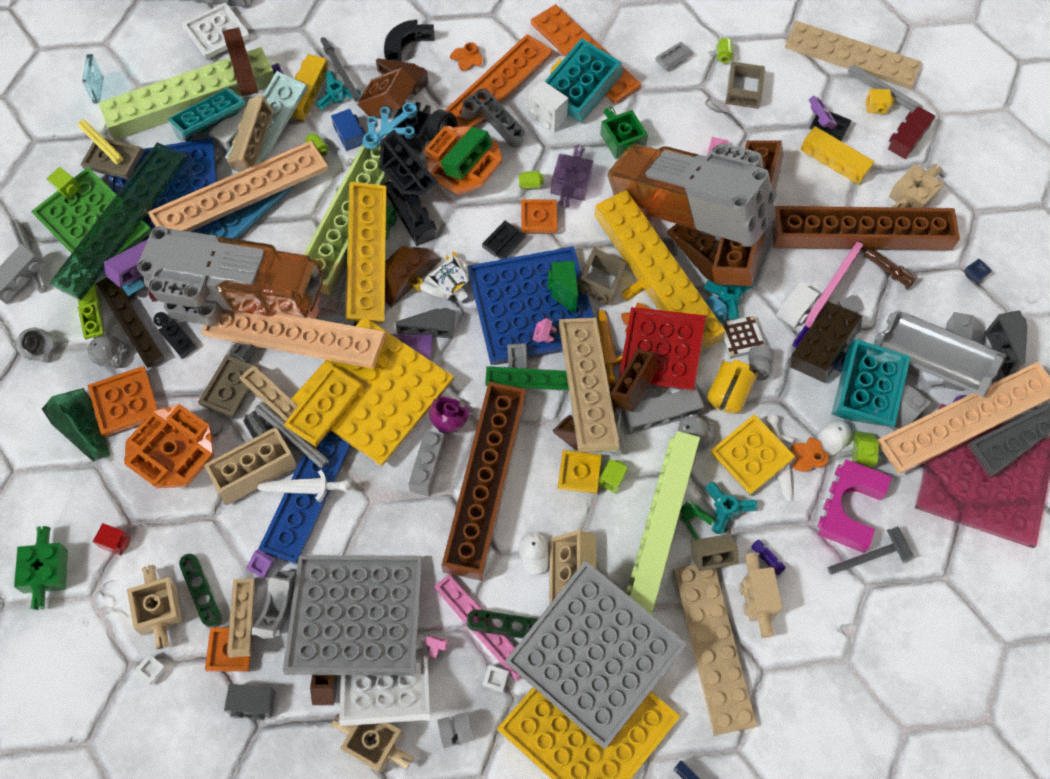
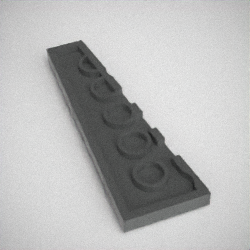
[967,404,1050,478]

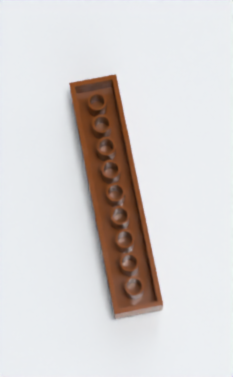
[712,140,784,286]
[771,206,960,250]
[441,382,526,581]

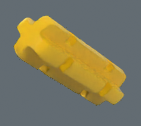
[621,280,644,301]

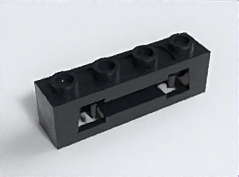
[384,181,437,246]

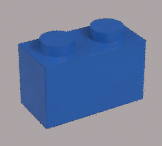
[331,108,366,151]

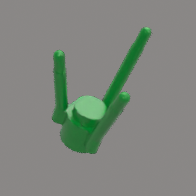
[680,500,728,540]

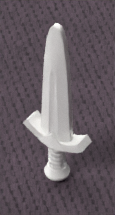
[767,415,794,502]
[257,470,350,503]

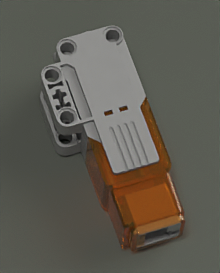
[608,143,776,247]
[137,226,324,326]

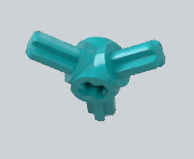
[316,70,361,110]
[704,280,754,320]
[705,482,757,534]

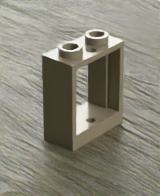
[725,62,765,109]
[577,247,627,305]

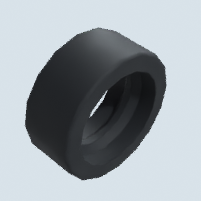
[426,110,457,141]

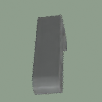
[461,89,525,148]

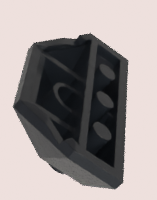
[380,129,439,195]

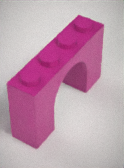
[817,459,892,553]

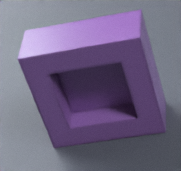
[246,549,275,579]

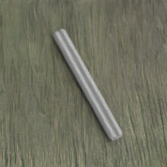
[848,65,923,111]
[10,219,48,293]
[255,402,328,468]

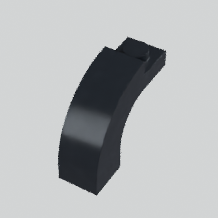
[384,20,435,62]

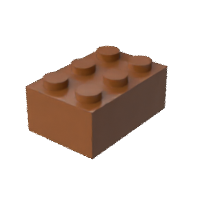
[357,68,416,117]

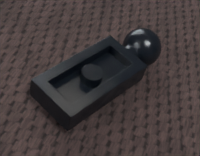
[153,312,197,359]

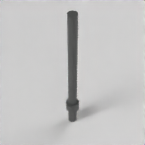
[320,37,361,102]

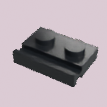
[809,111,852,141]
[482,220,525,260]

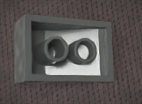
[985,310,1028,377]

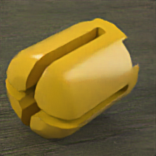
[707,359,758,414]

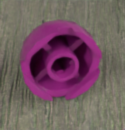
[429,396,470,433]

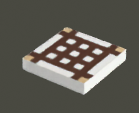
[721,316,765,359]

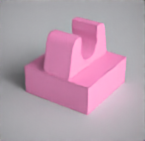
[532,318,556,343]
[424,635,450,659]

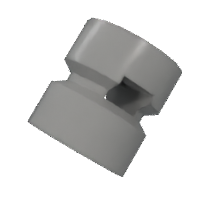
[748,346,774,381]
[437,712,473,748]

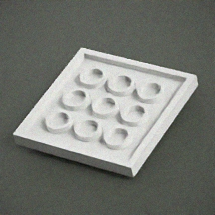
[339,645,430,726]

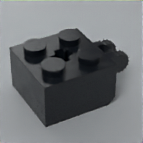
[392,102,432,151]

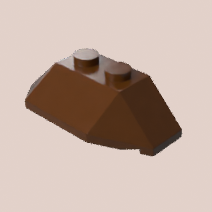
[385,246,441,307]

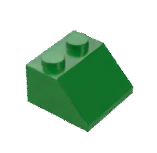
[547,261,578,312]

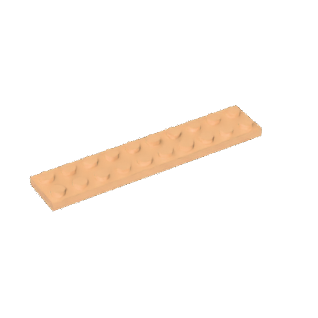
[148,141,328,232]
[201,306,386,369]
[878,362,1050,475]

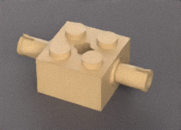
[889,164,944,208]
[739,553,783,638]
[127,565,183,649]
[331,714,414,774]

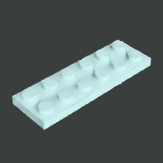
[225,71,308,165]

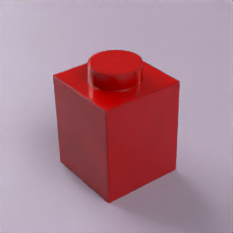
[92,523,130,556]

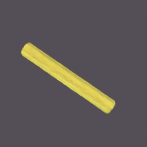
[78,119,123,164]

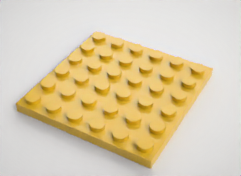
[291,317,454,467]
[497,687,681,779]

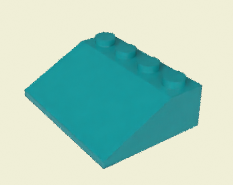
[545,38,623,123]
[167,88,246,141]
[831,339,911,427]

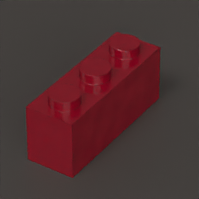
[888,106,935,159]

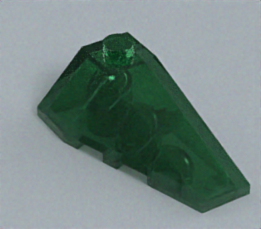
[42,388,110,462]

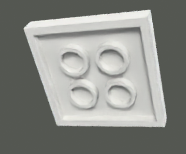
[182,2,250,59]

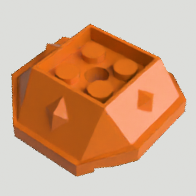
[424,126,502,194]
[124,404,214,489]

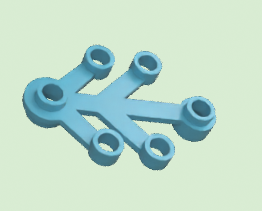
[362,102,417,149]

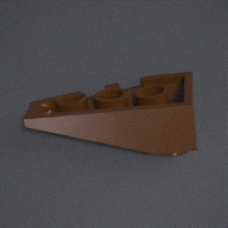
[667,221,720,282]

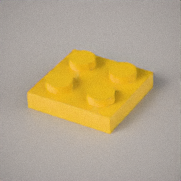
[557,450,601,494]

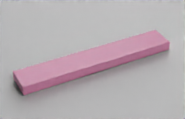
[805,242,863,328]
[434,573,521,681]

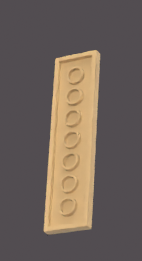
[785,21,922,90]
[559,318,619,452]
[673,565,757,736]

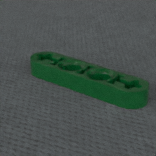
[179,554,222,628]
[466,609,538,639]

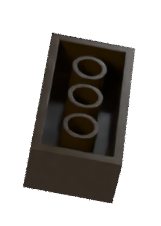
[791,301,862,383]

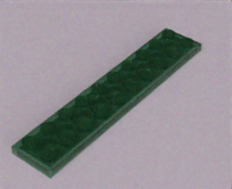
[49,142,188,301]

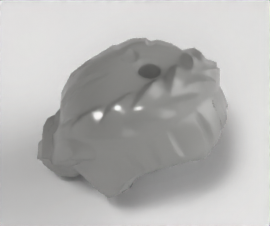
[16,327,58,362]
[87,334,129,367]
[677,414,716,447]

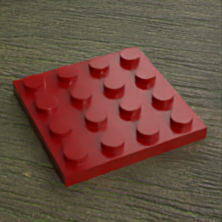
[618,307,707,391]

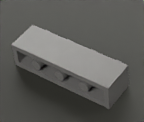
[621,387,704,434]

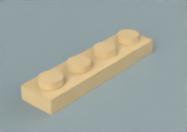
[239,365,298,422]
[227,578,256,658]

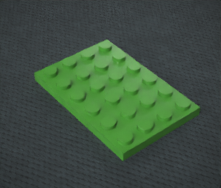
[31,167,152,279]

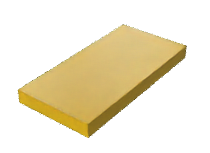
[284,365,364,447]

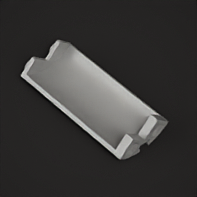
[874,310,1007,397]

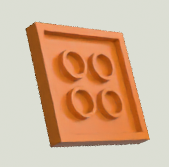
[87,366,159,437]

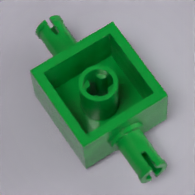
[600,106,648,159]
[14,526,68,610]

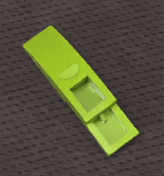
[73,275,105,340]

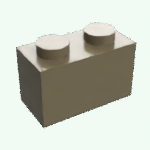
[691,534,739,571]

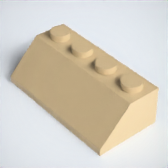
[227,95,274,172]
[204,427,297,505]
[549,530,597,605]

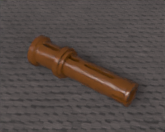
[864,247,917,290]

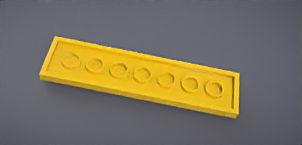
[346,182,386,324]

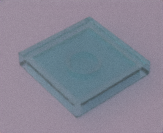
[82,54,104,104]

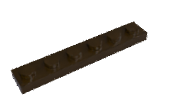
[95,277,164,368]

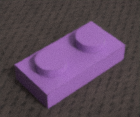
[809,95,837,129]

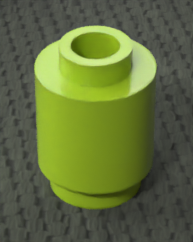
[717,38,733,63]
[305,133,329,158]
[519,170,544,189]

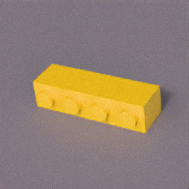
[291,54,329,121]
[800,126,875,185]

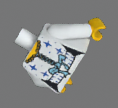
[412,251,469,303]

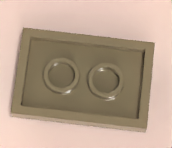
[80,138,144,179]
[198,355,261,419]

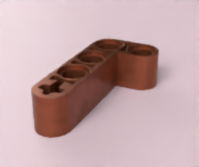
[222,27,259,97]

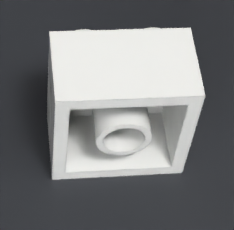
[528,80,568,132]

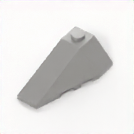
[944,312,985,391]
[889,384,931,431]

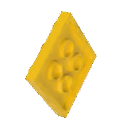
[710,414,795,496]

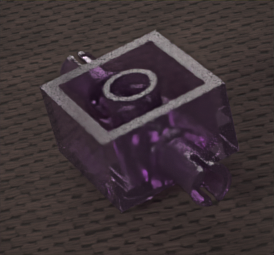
[550,145,593,208]

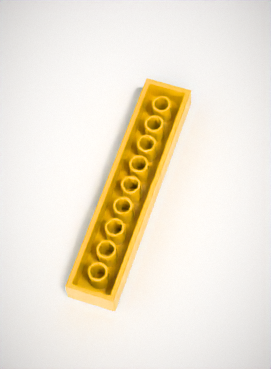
[594,190,725,351]

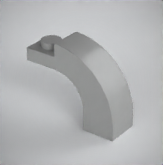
[252,569,296,639]

